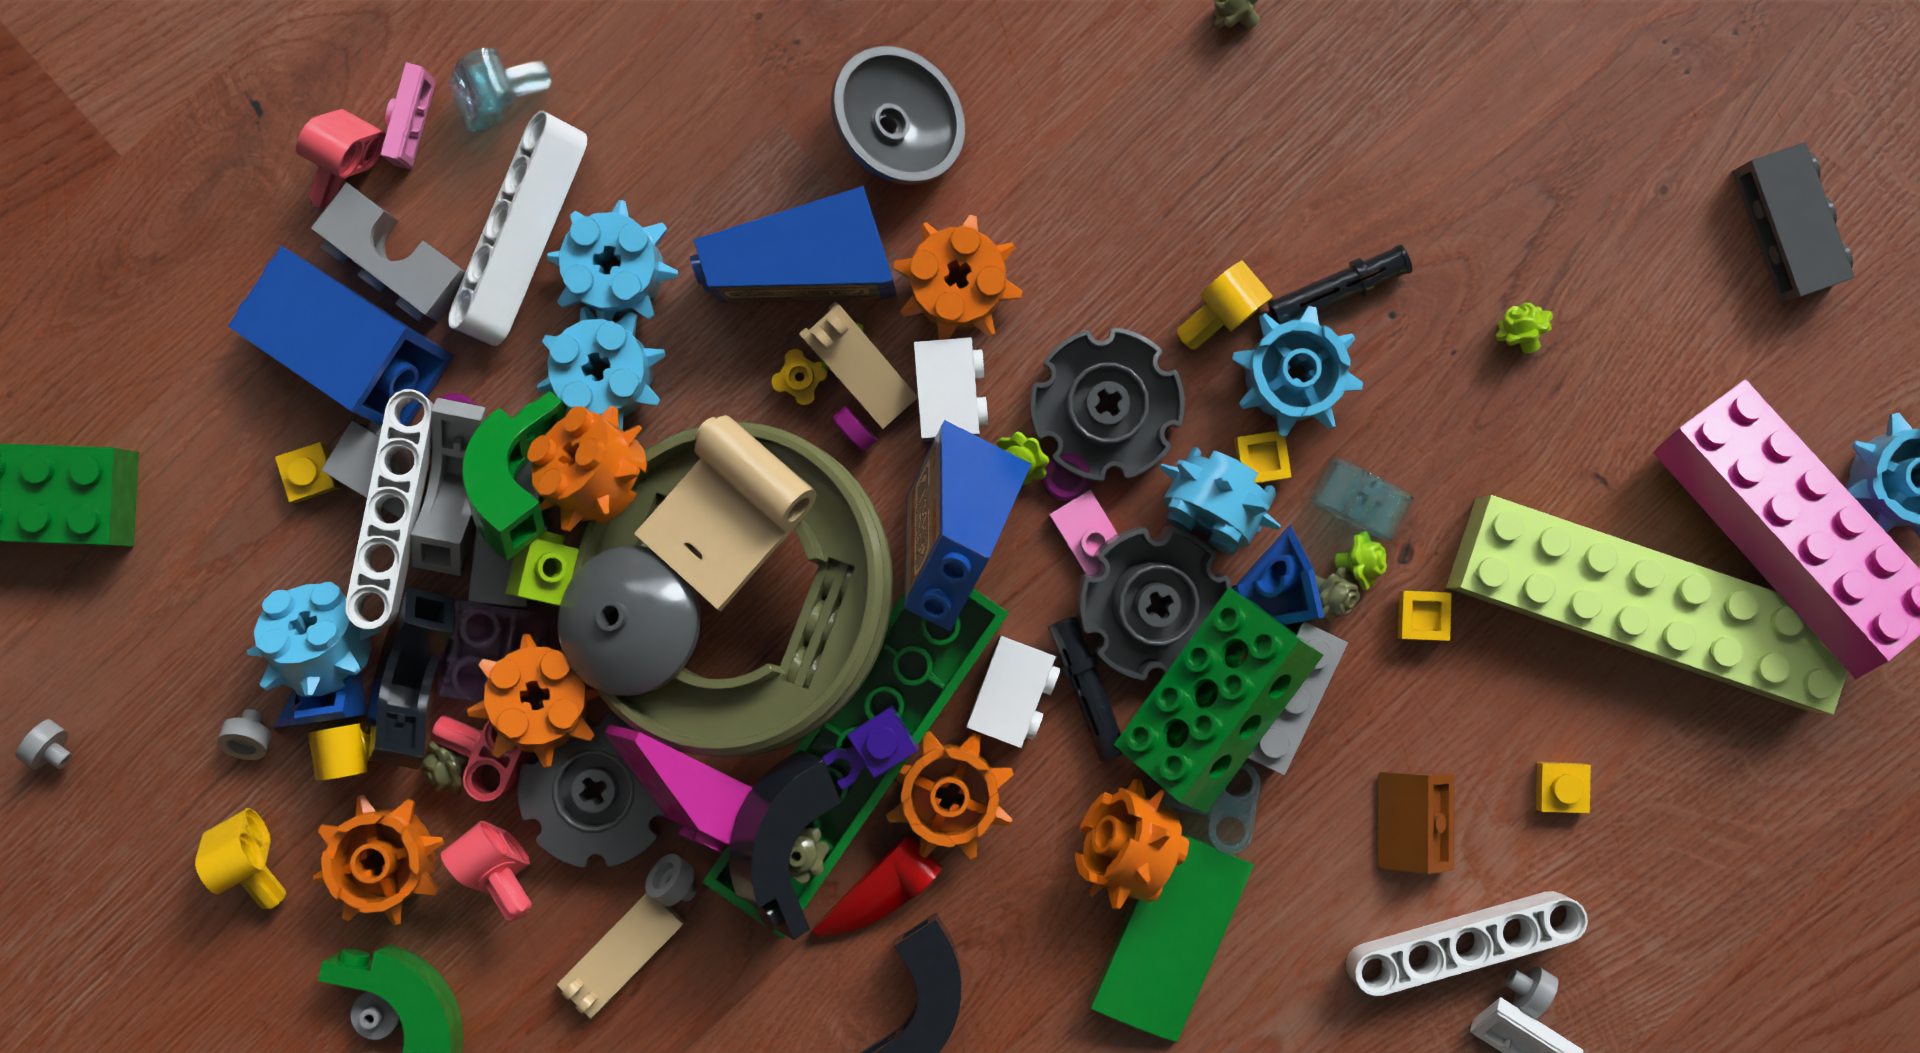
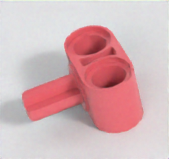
[296,109,386,209]
[431,715,530,802]
[440,821,532,922]

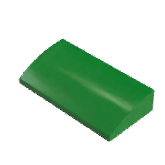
[1089,832,1254,1042]

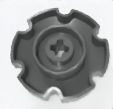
[1030,328,1185,482]
[1076,526,1232,680]
[518,712,665,867]

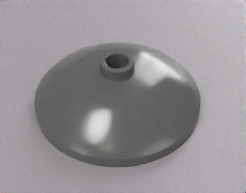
[831,46,965,185]
[558,546,701,696]

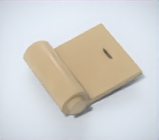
[634,415,817,611]

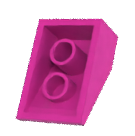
[605,724,752,853]

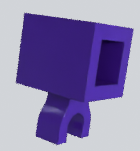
[822,705,919,790]

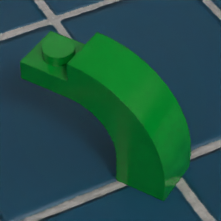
[462,391,565,561]
[318,944,464,1053]

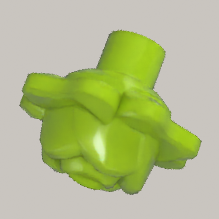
[1496,302,1553,354]
[997,432,1049,485]
[1335,531,1387,590]

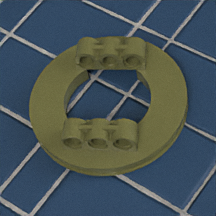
[572,422,894,758]

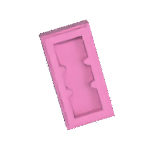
[380,62,436,170]
[1049,490,1117,575]

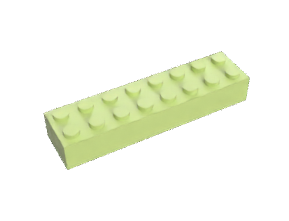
[1446,495,1848,715]

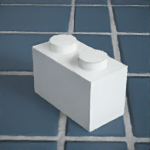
[914,337,988,442]
[966,635,1060,748]

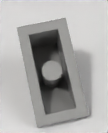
[322,421,421,518]

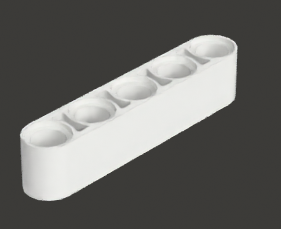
[448,111,587,346]
[346,389,434,630]
[1346,891,1588,996]

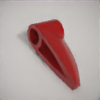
[812,833,942,938]

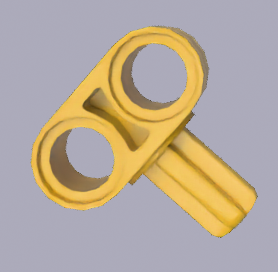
[1177,260,1273,350]
[308,723,371,780]
[195,808,286,910]

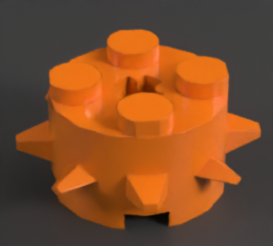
[893,215,1023,340]
[527,406,647,531]
[467,634,599,768]
[886,731,1014,860]
[1075,778,1189,910]
[313,794,444,926]

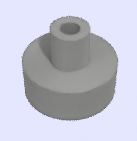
[217,709,272,760]
[16,719,72,770]
[645,854,697,906]
[1505,966,1558,1019]
[351,992,401,1040]

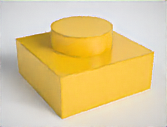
[1234,431,1292,484]
[275,442,341,503]
[1398,591,1452,641]
[1536,762,1591,813]

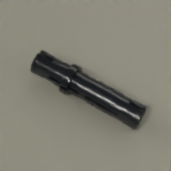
[1267,245,1413,325]
[1047,616,1124,761]

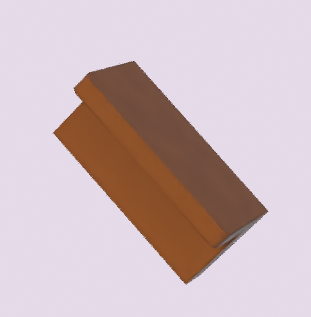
[1378,772,1454,874]

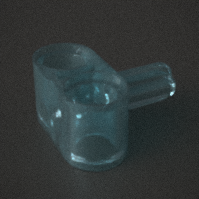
[448,48,551,131]
[1310,457,1414,542]
[1161,761,1260,854]

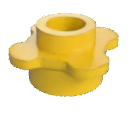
[771,349,828,405]

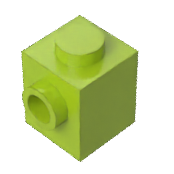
[505,531,579,606]

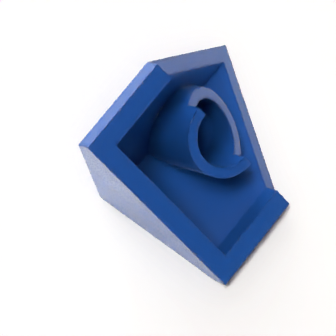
[1231,524,1324,625]
[273,664,367,728]

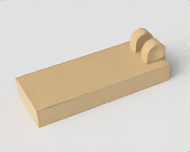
[799,302,918,429]
[557,893,685,1019]

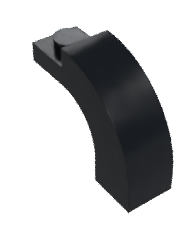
[365,587,454,770]
[729,750,841,940]
[860,912,961,1053]

